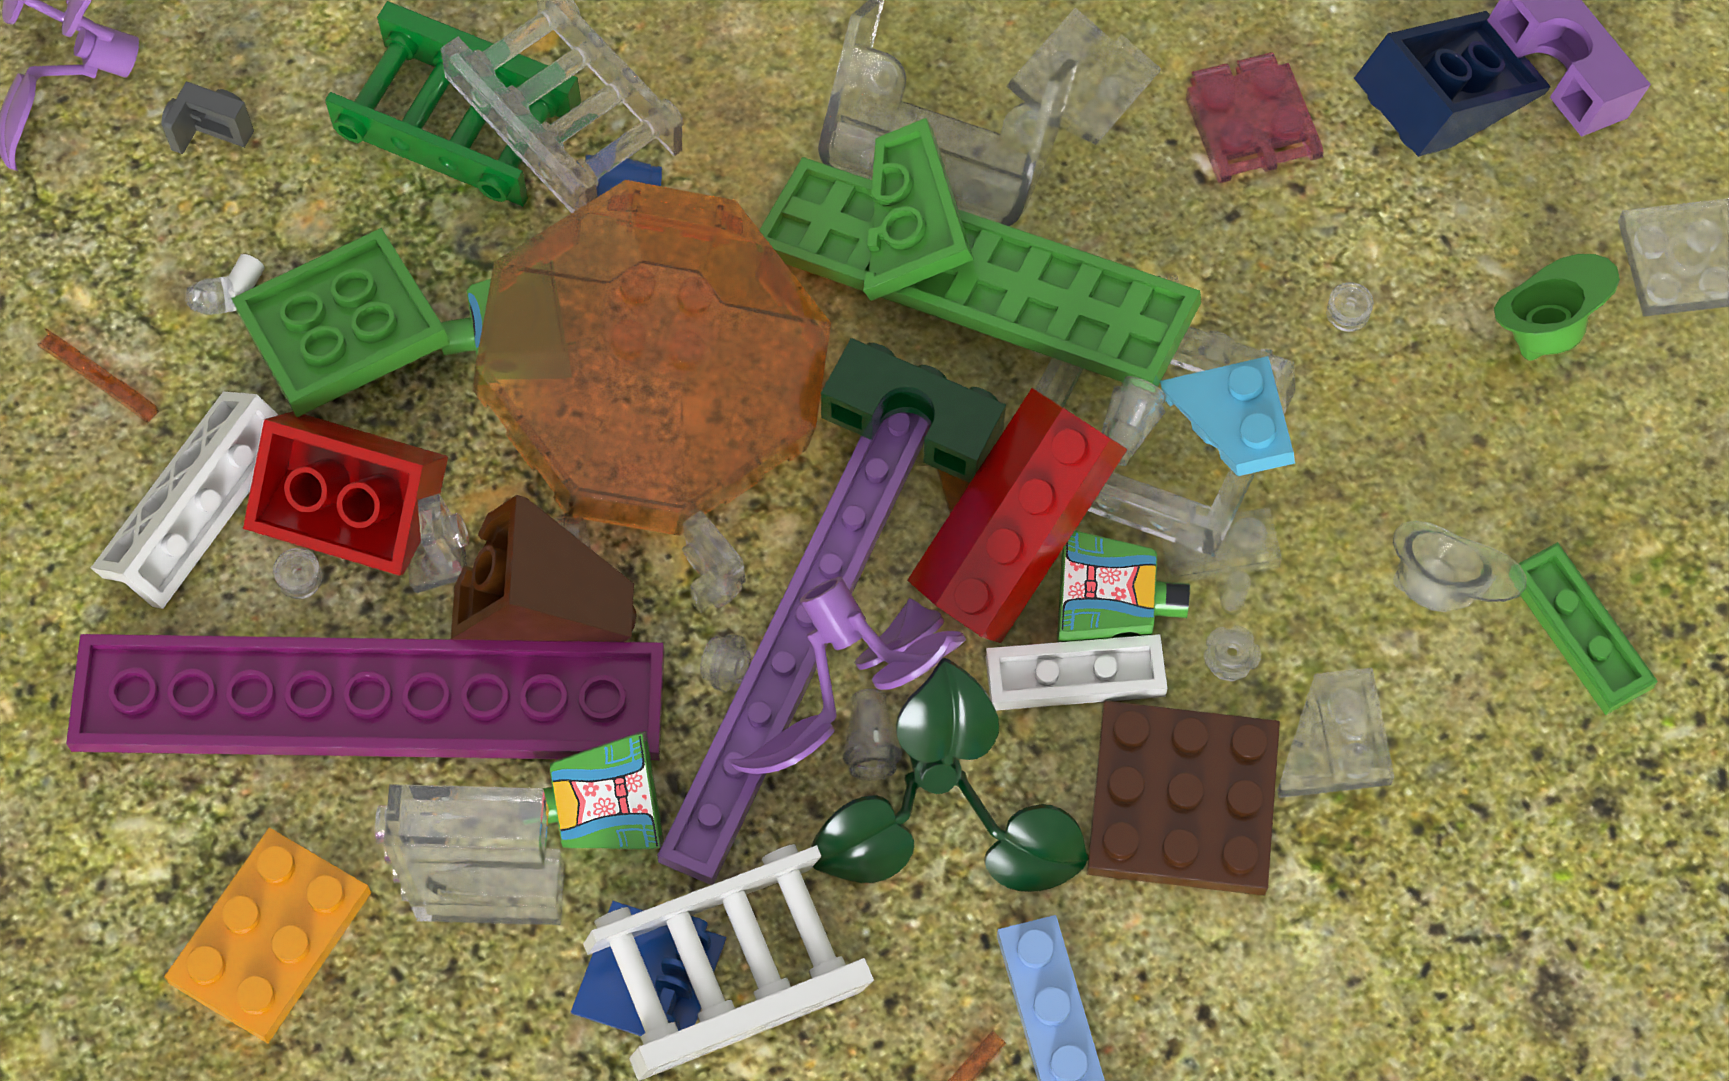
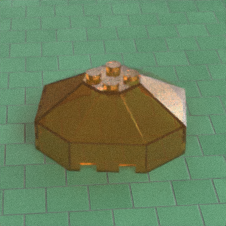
[473,180,831,536]

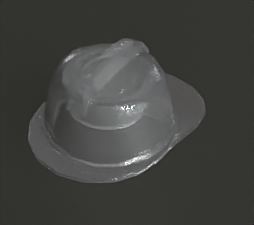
[1393,521,1527,612]

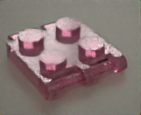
[1186,52,1323,183]

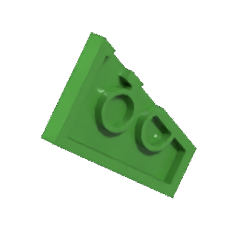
[863,118,974,301]

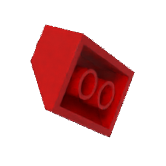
[243,411,448,576]

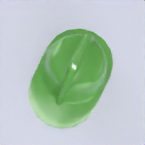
[1494,254,1620,361]

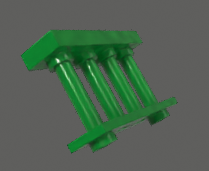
[325,1,582,207]

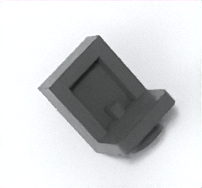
[161,81,254,154]

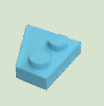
[1160,356,1295,476]

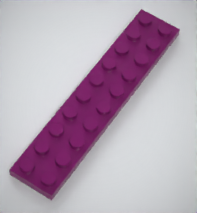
[66,634,665,761]

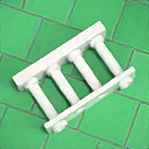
[583,844,874,1081]

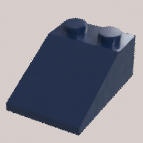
[1354,11,1551,157]

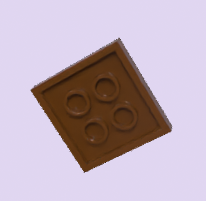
[1087,701,1280,896]

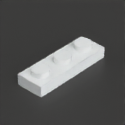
[985,634,1168,711]

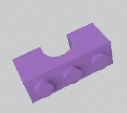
[1487,0,1651,137]

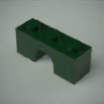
[821,338,1006,483]

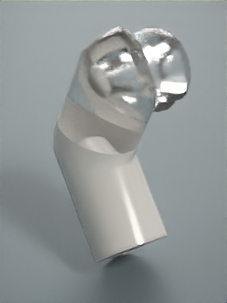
[185,254,265,315]

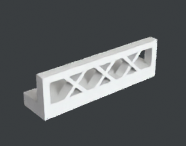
[91,391,278,609]

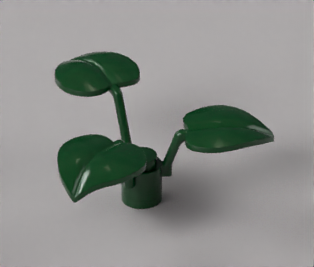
[811,658,1089,892]

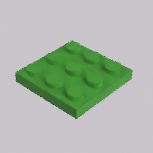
[231,228,450,417]

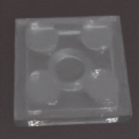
[1618,198,1729,316]

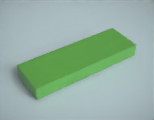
[1507,542,1658,715]

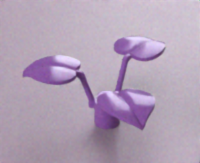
[0,0,139,171]
[728,577,966,774]

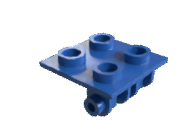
[571,901,726,1036]

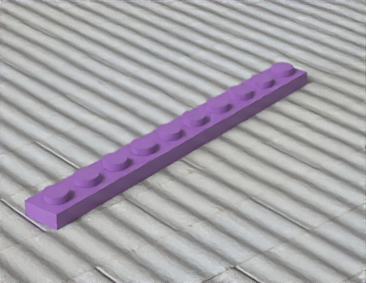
[657,412,930,885]

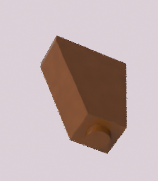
[451,495,637,642]

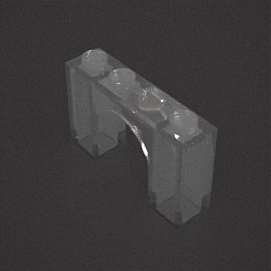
[375,784,565,925]

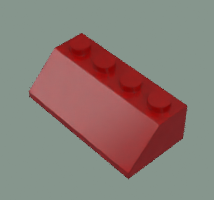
[907,388,1128,643]

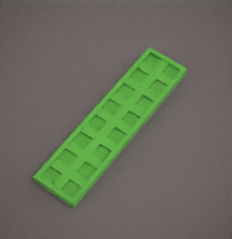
[752,157,1201,393]

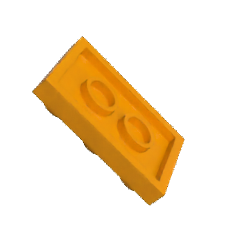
[164,827,372,1044]

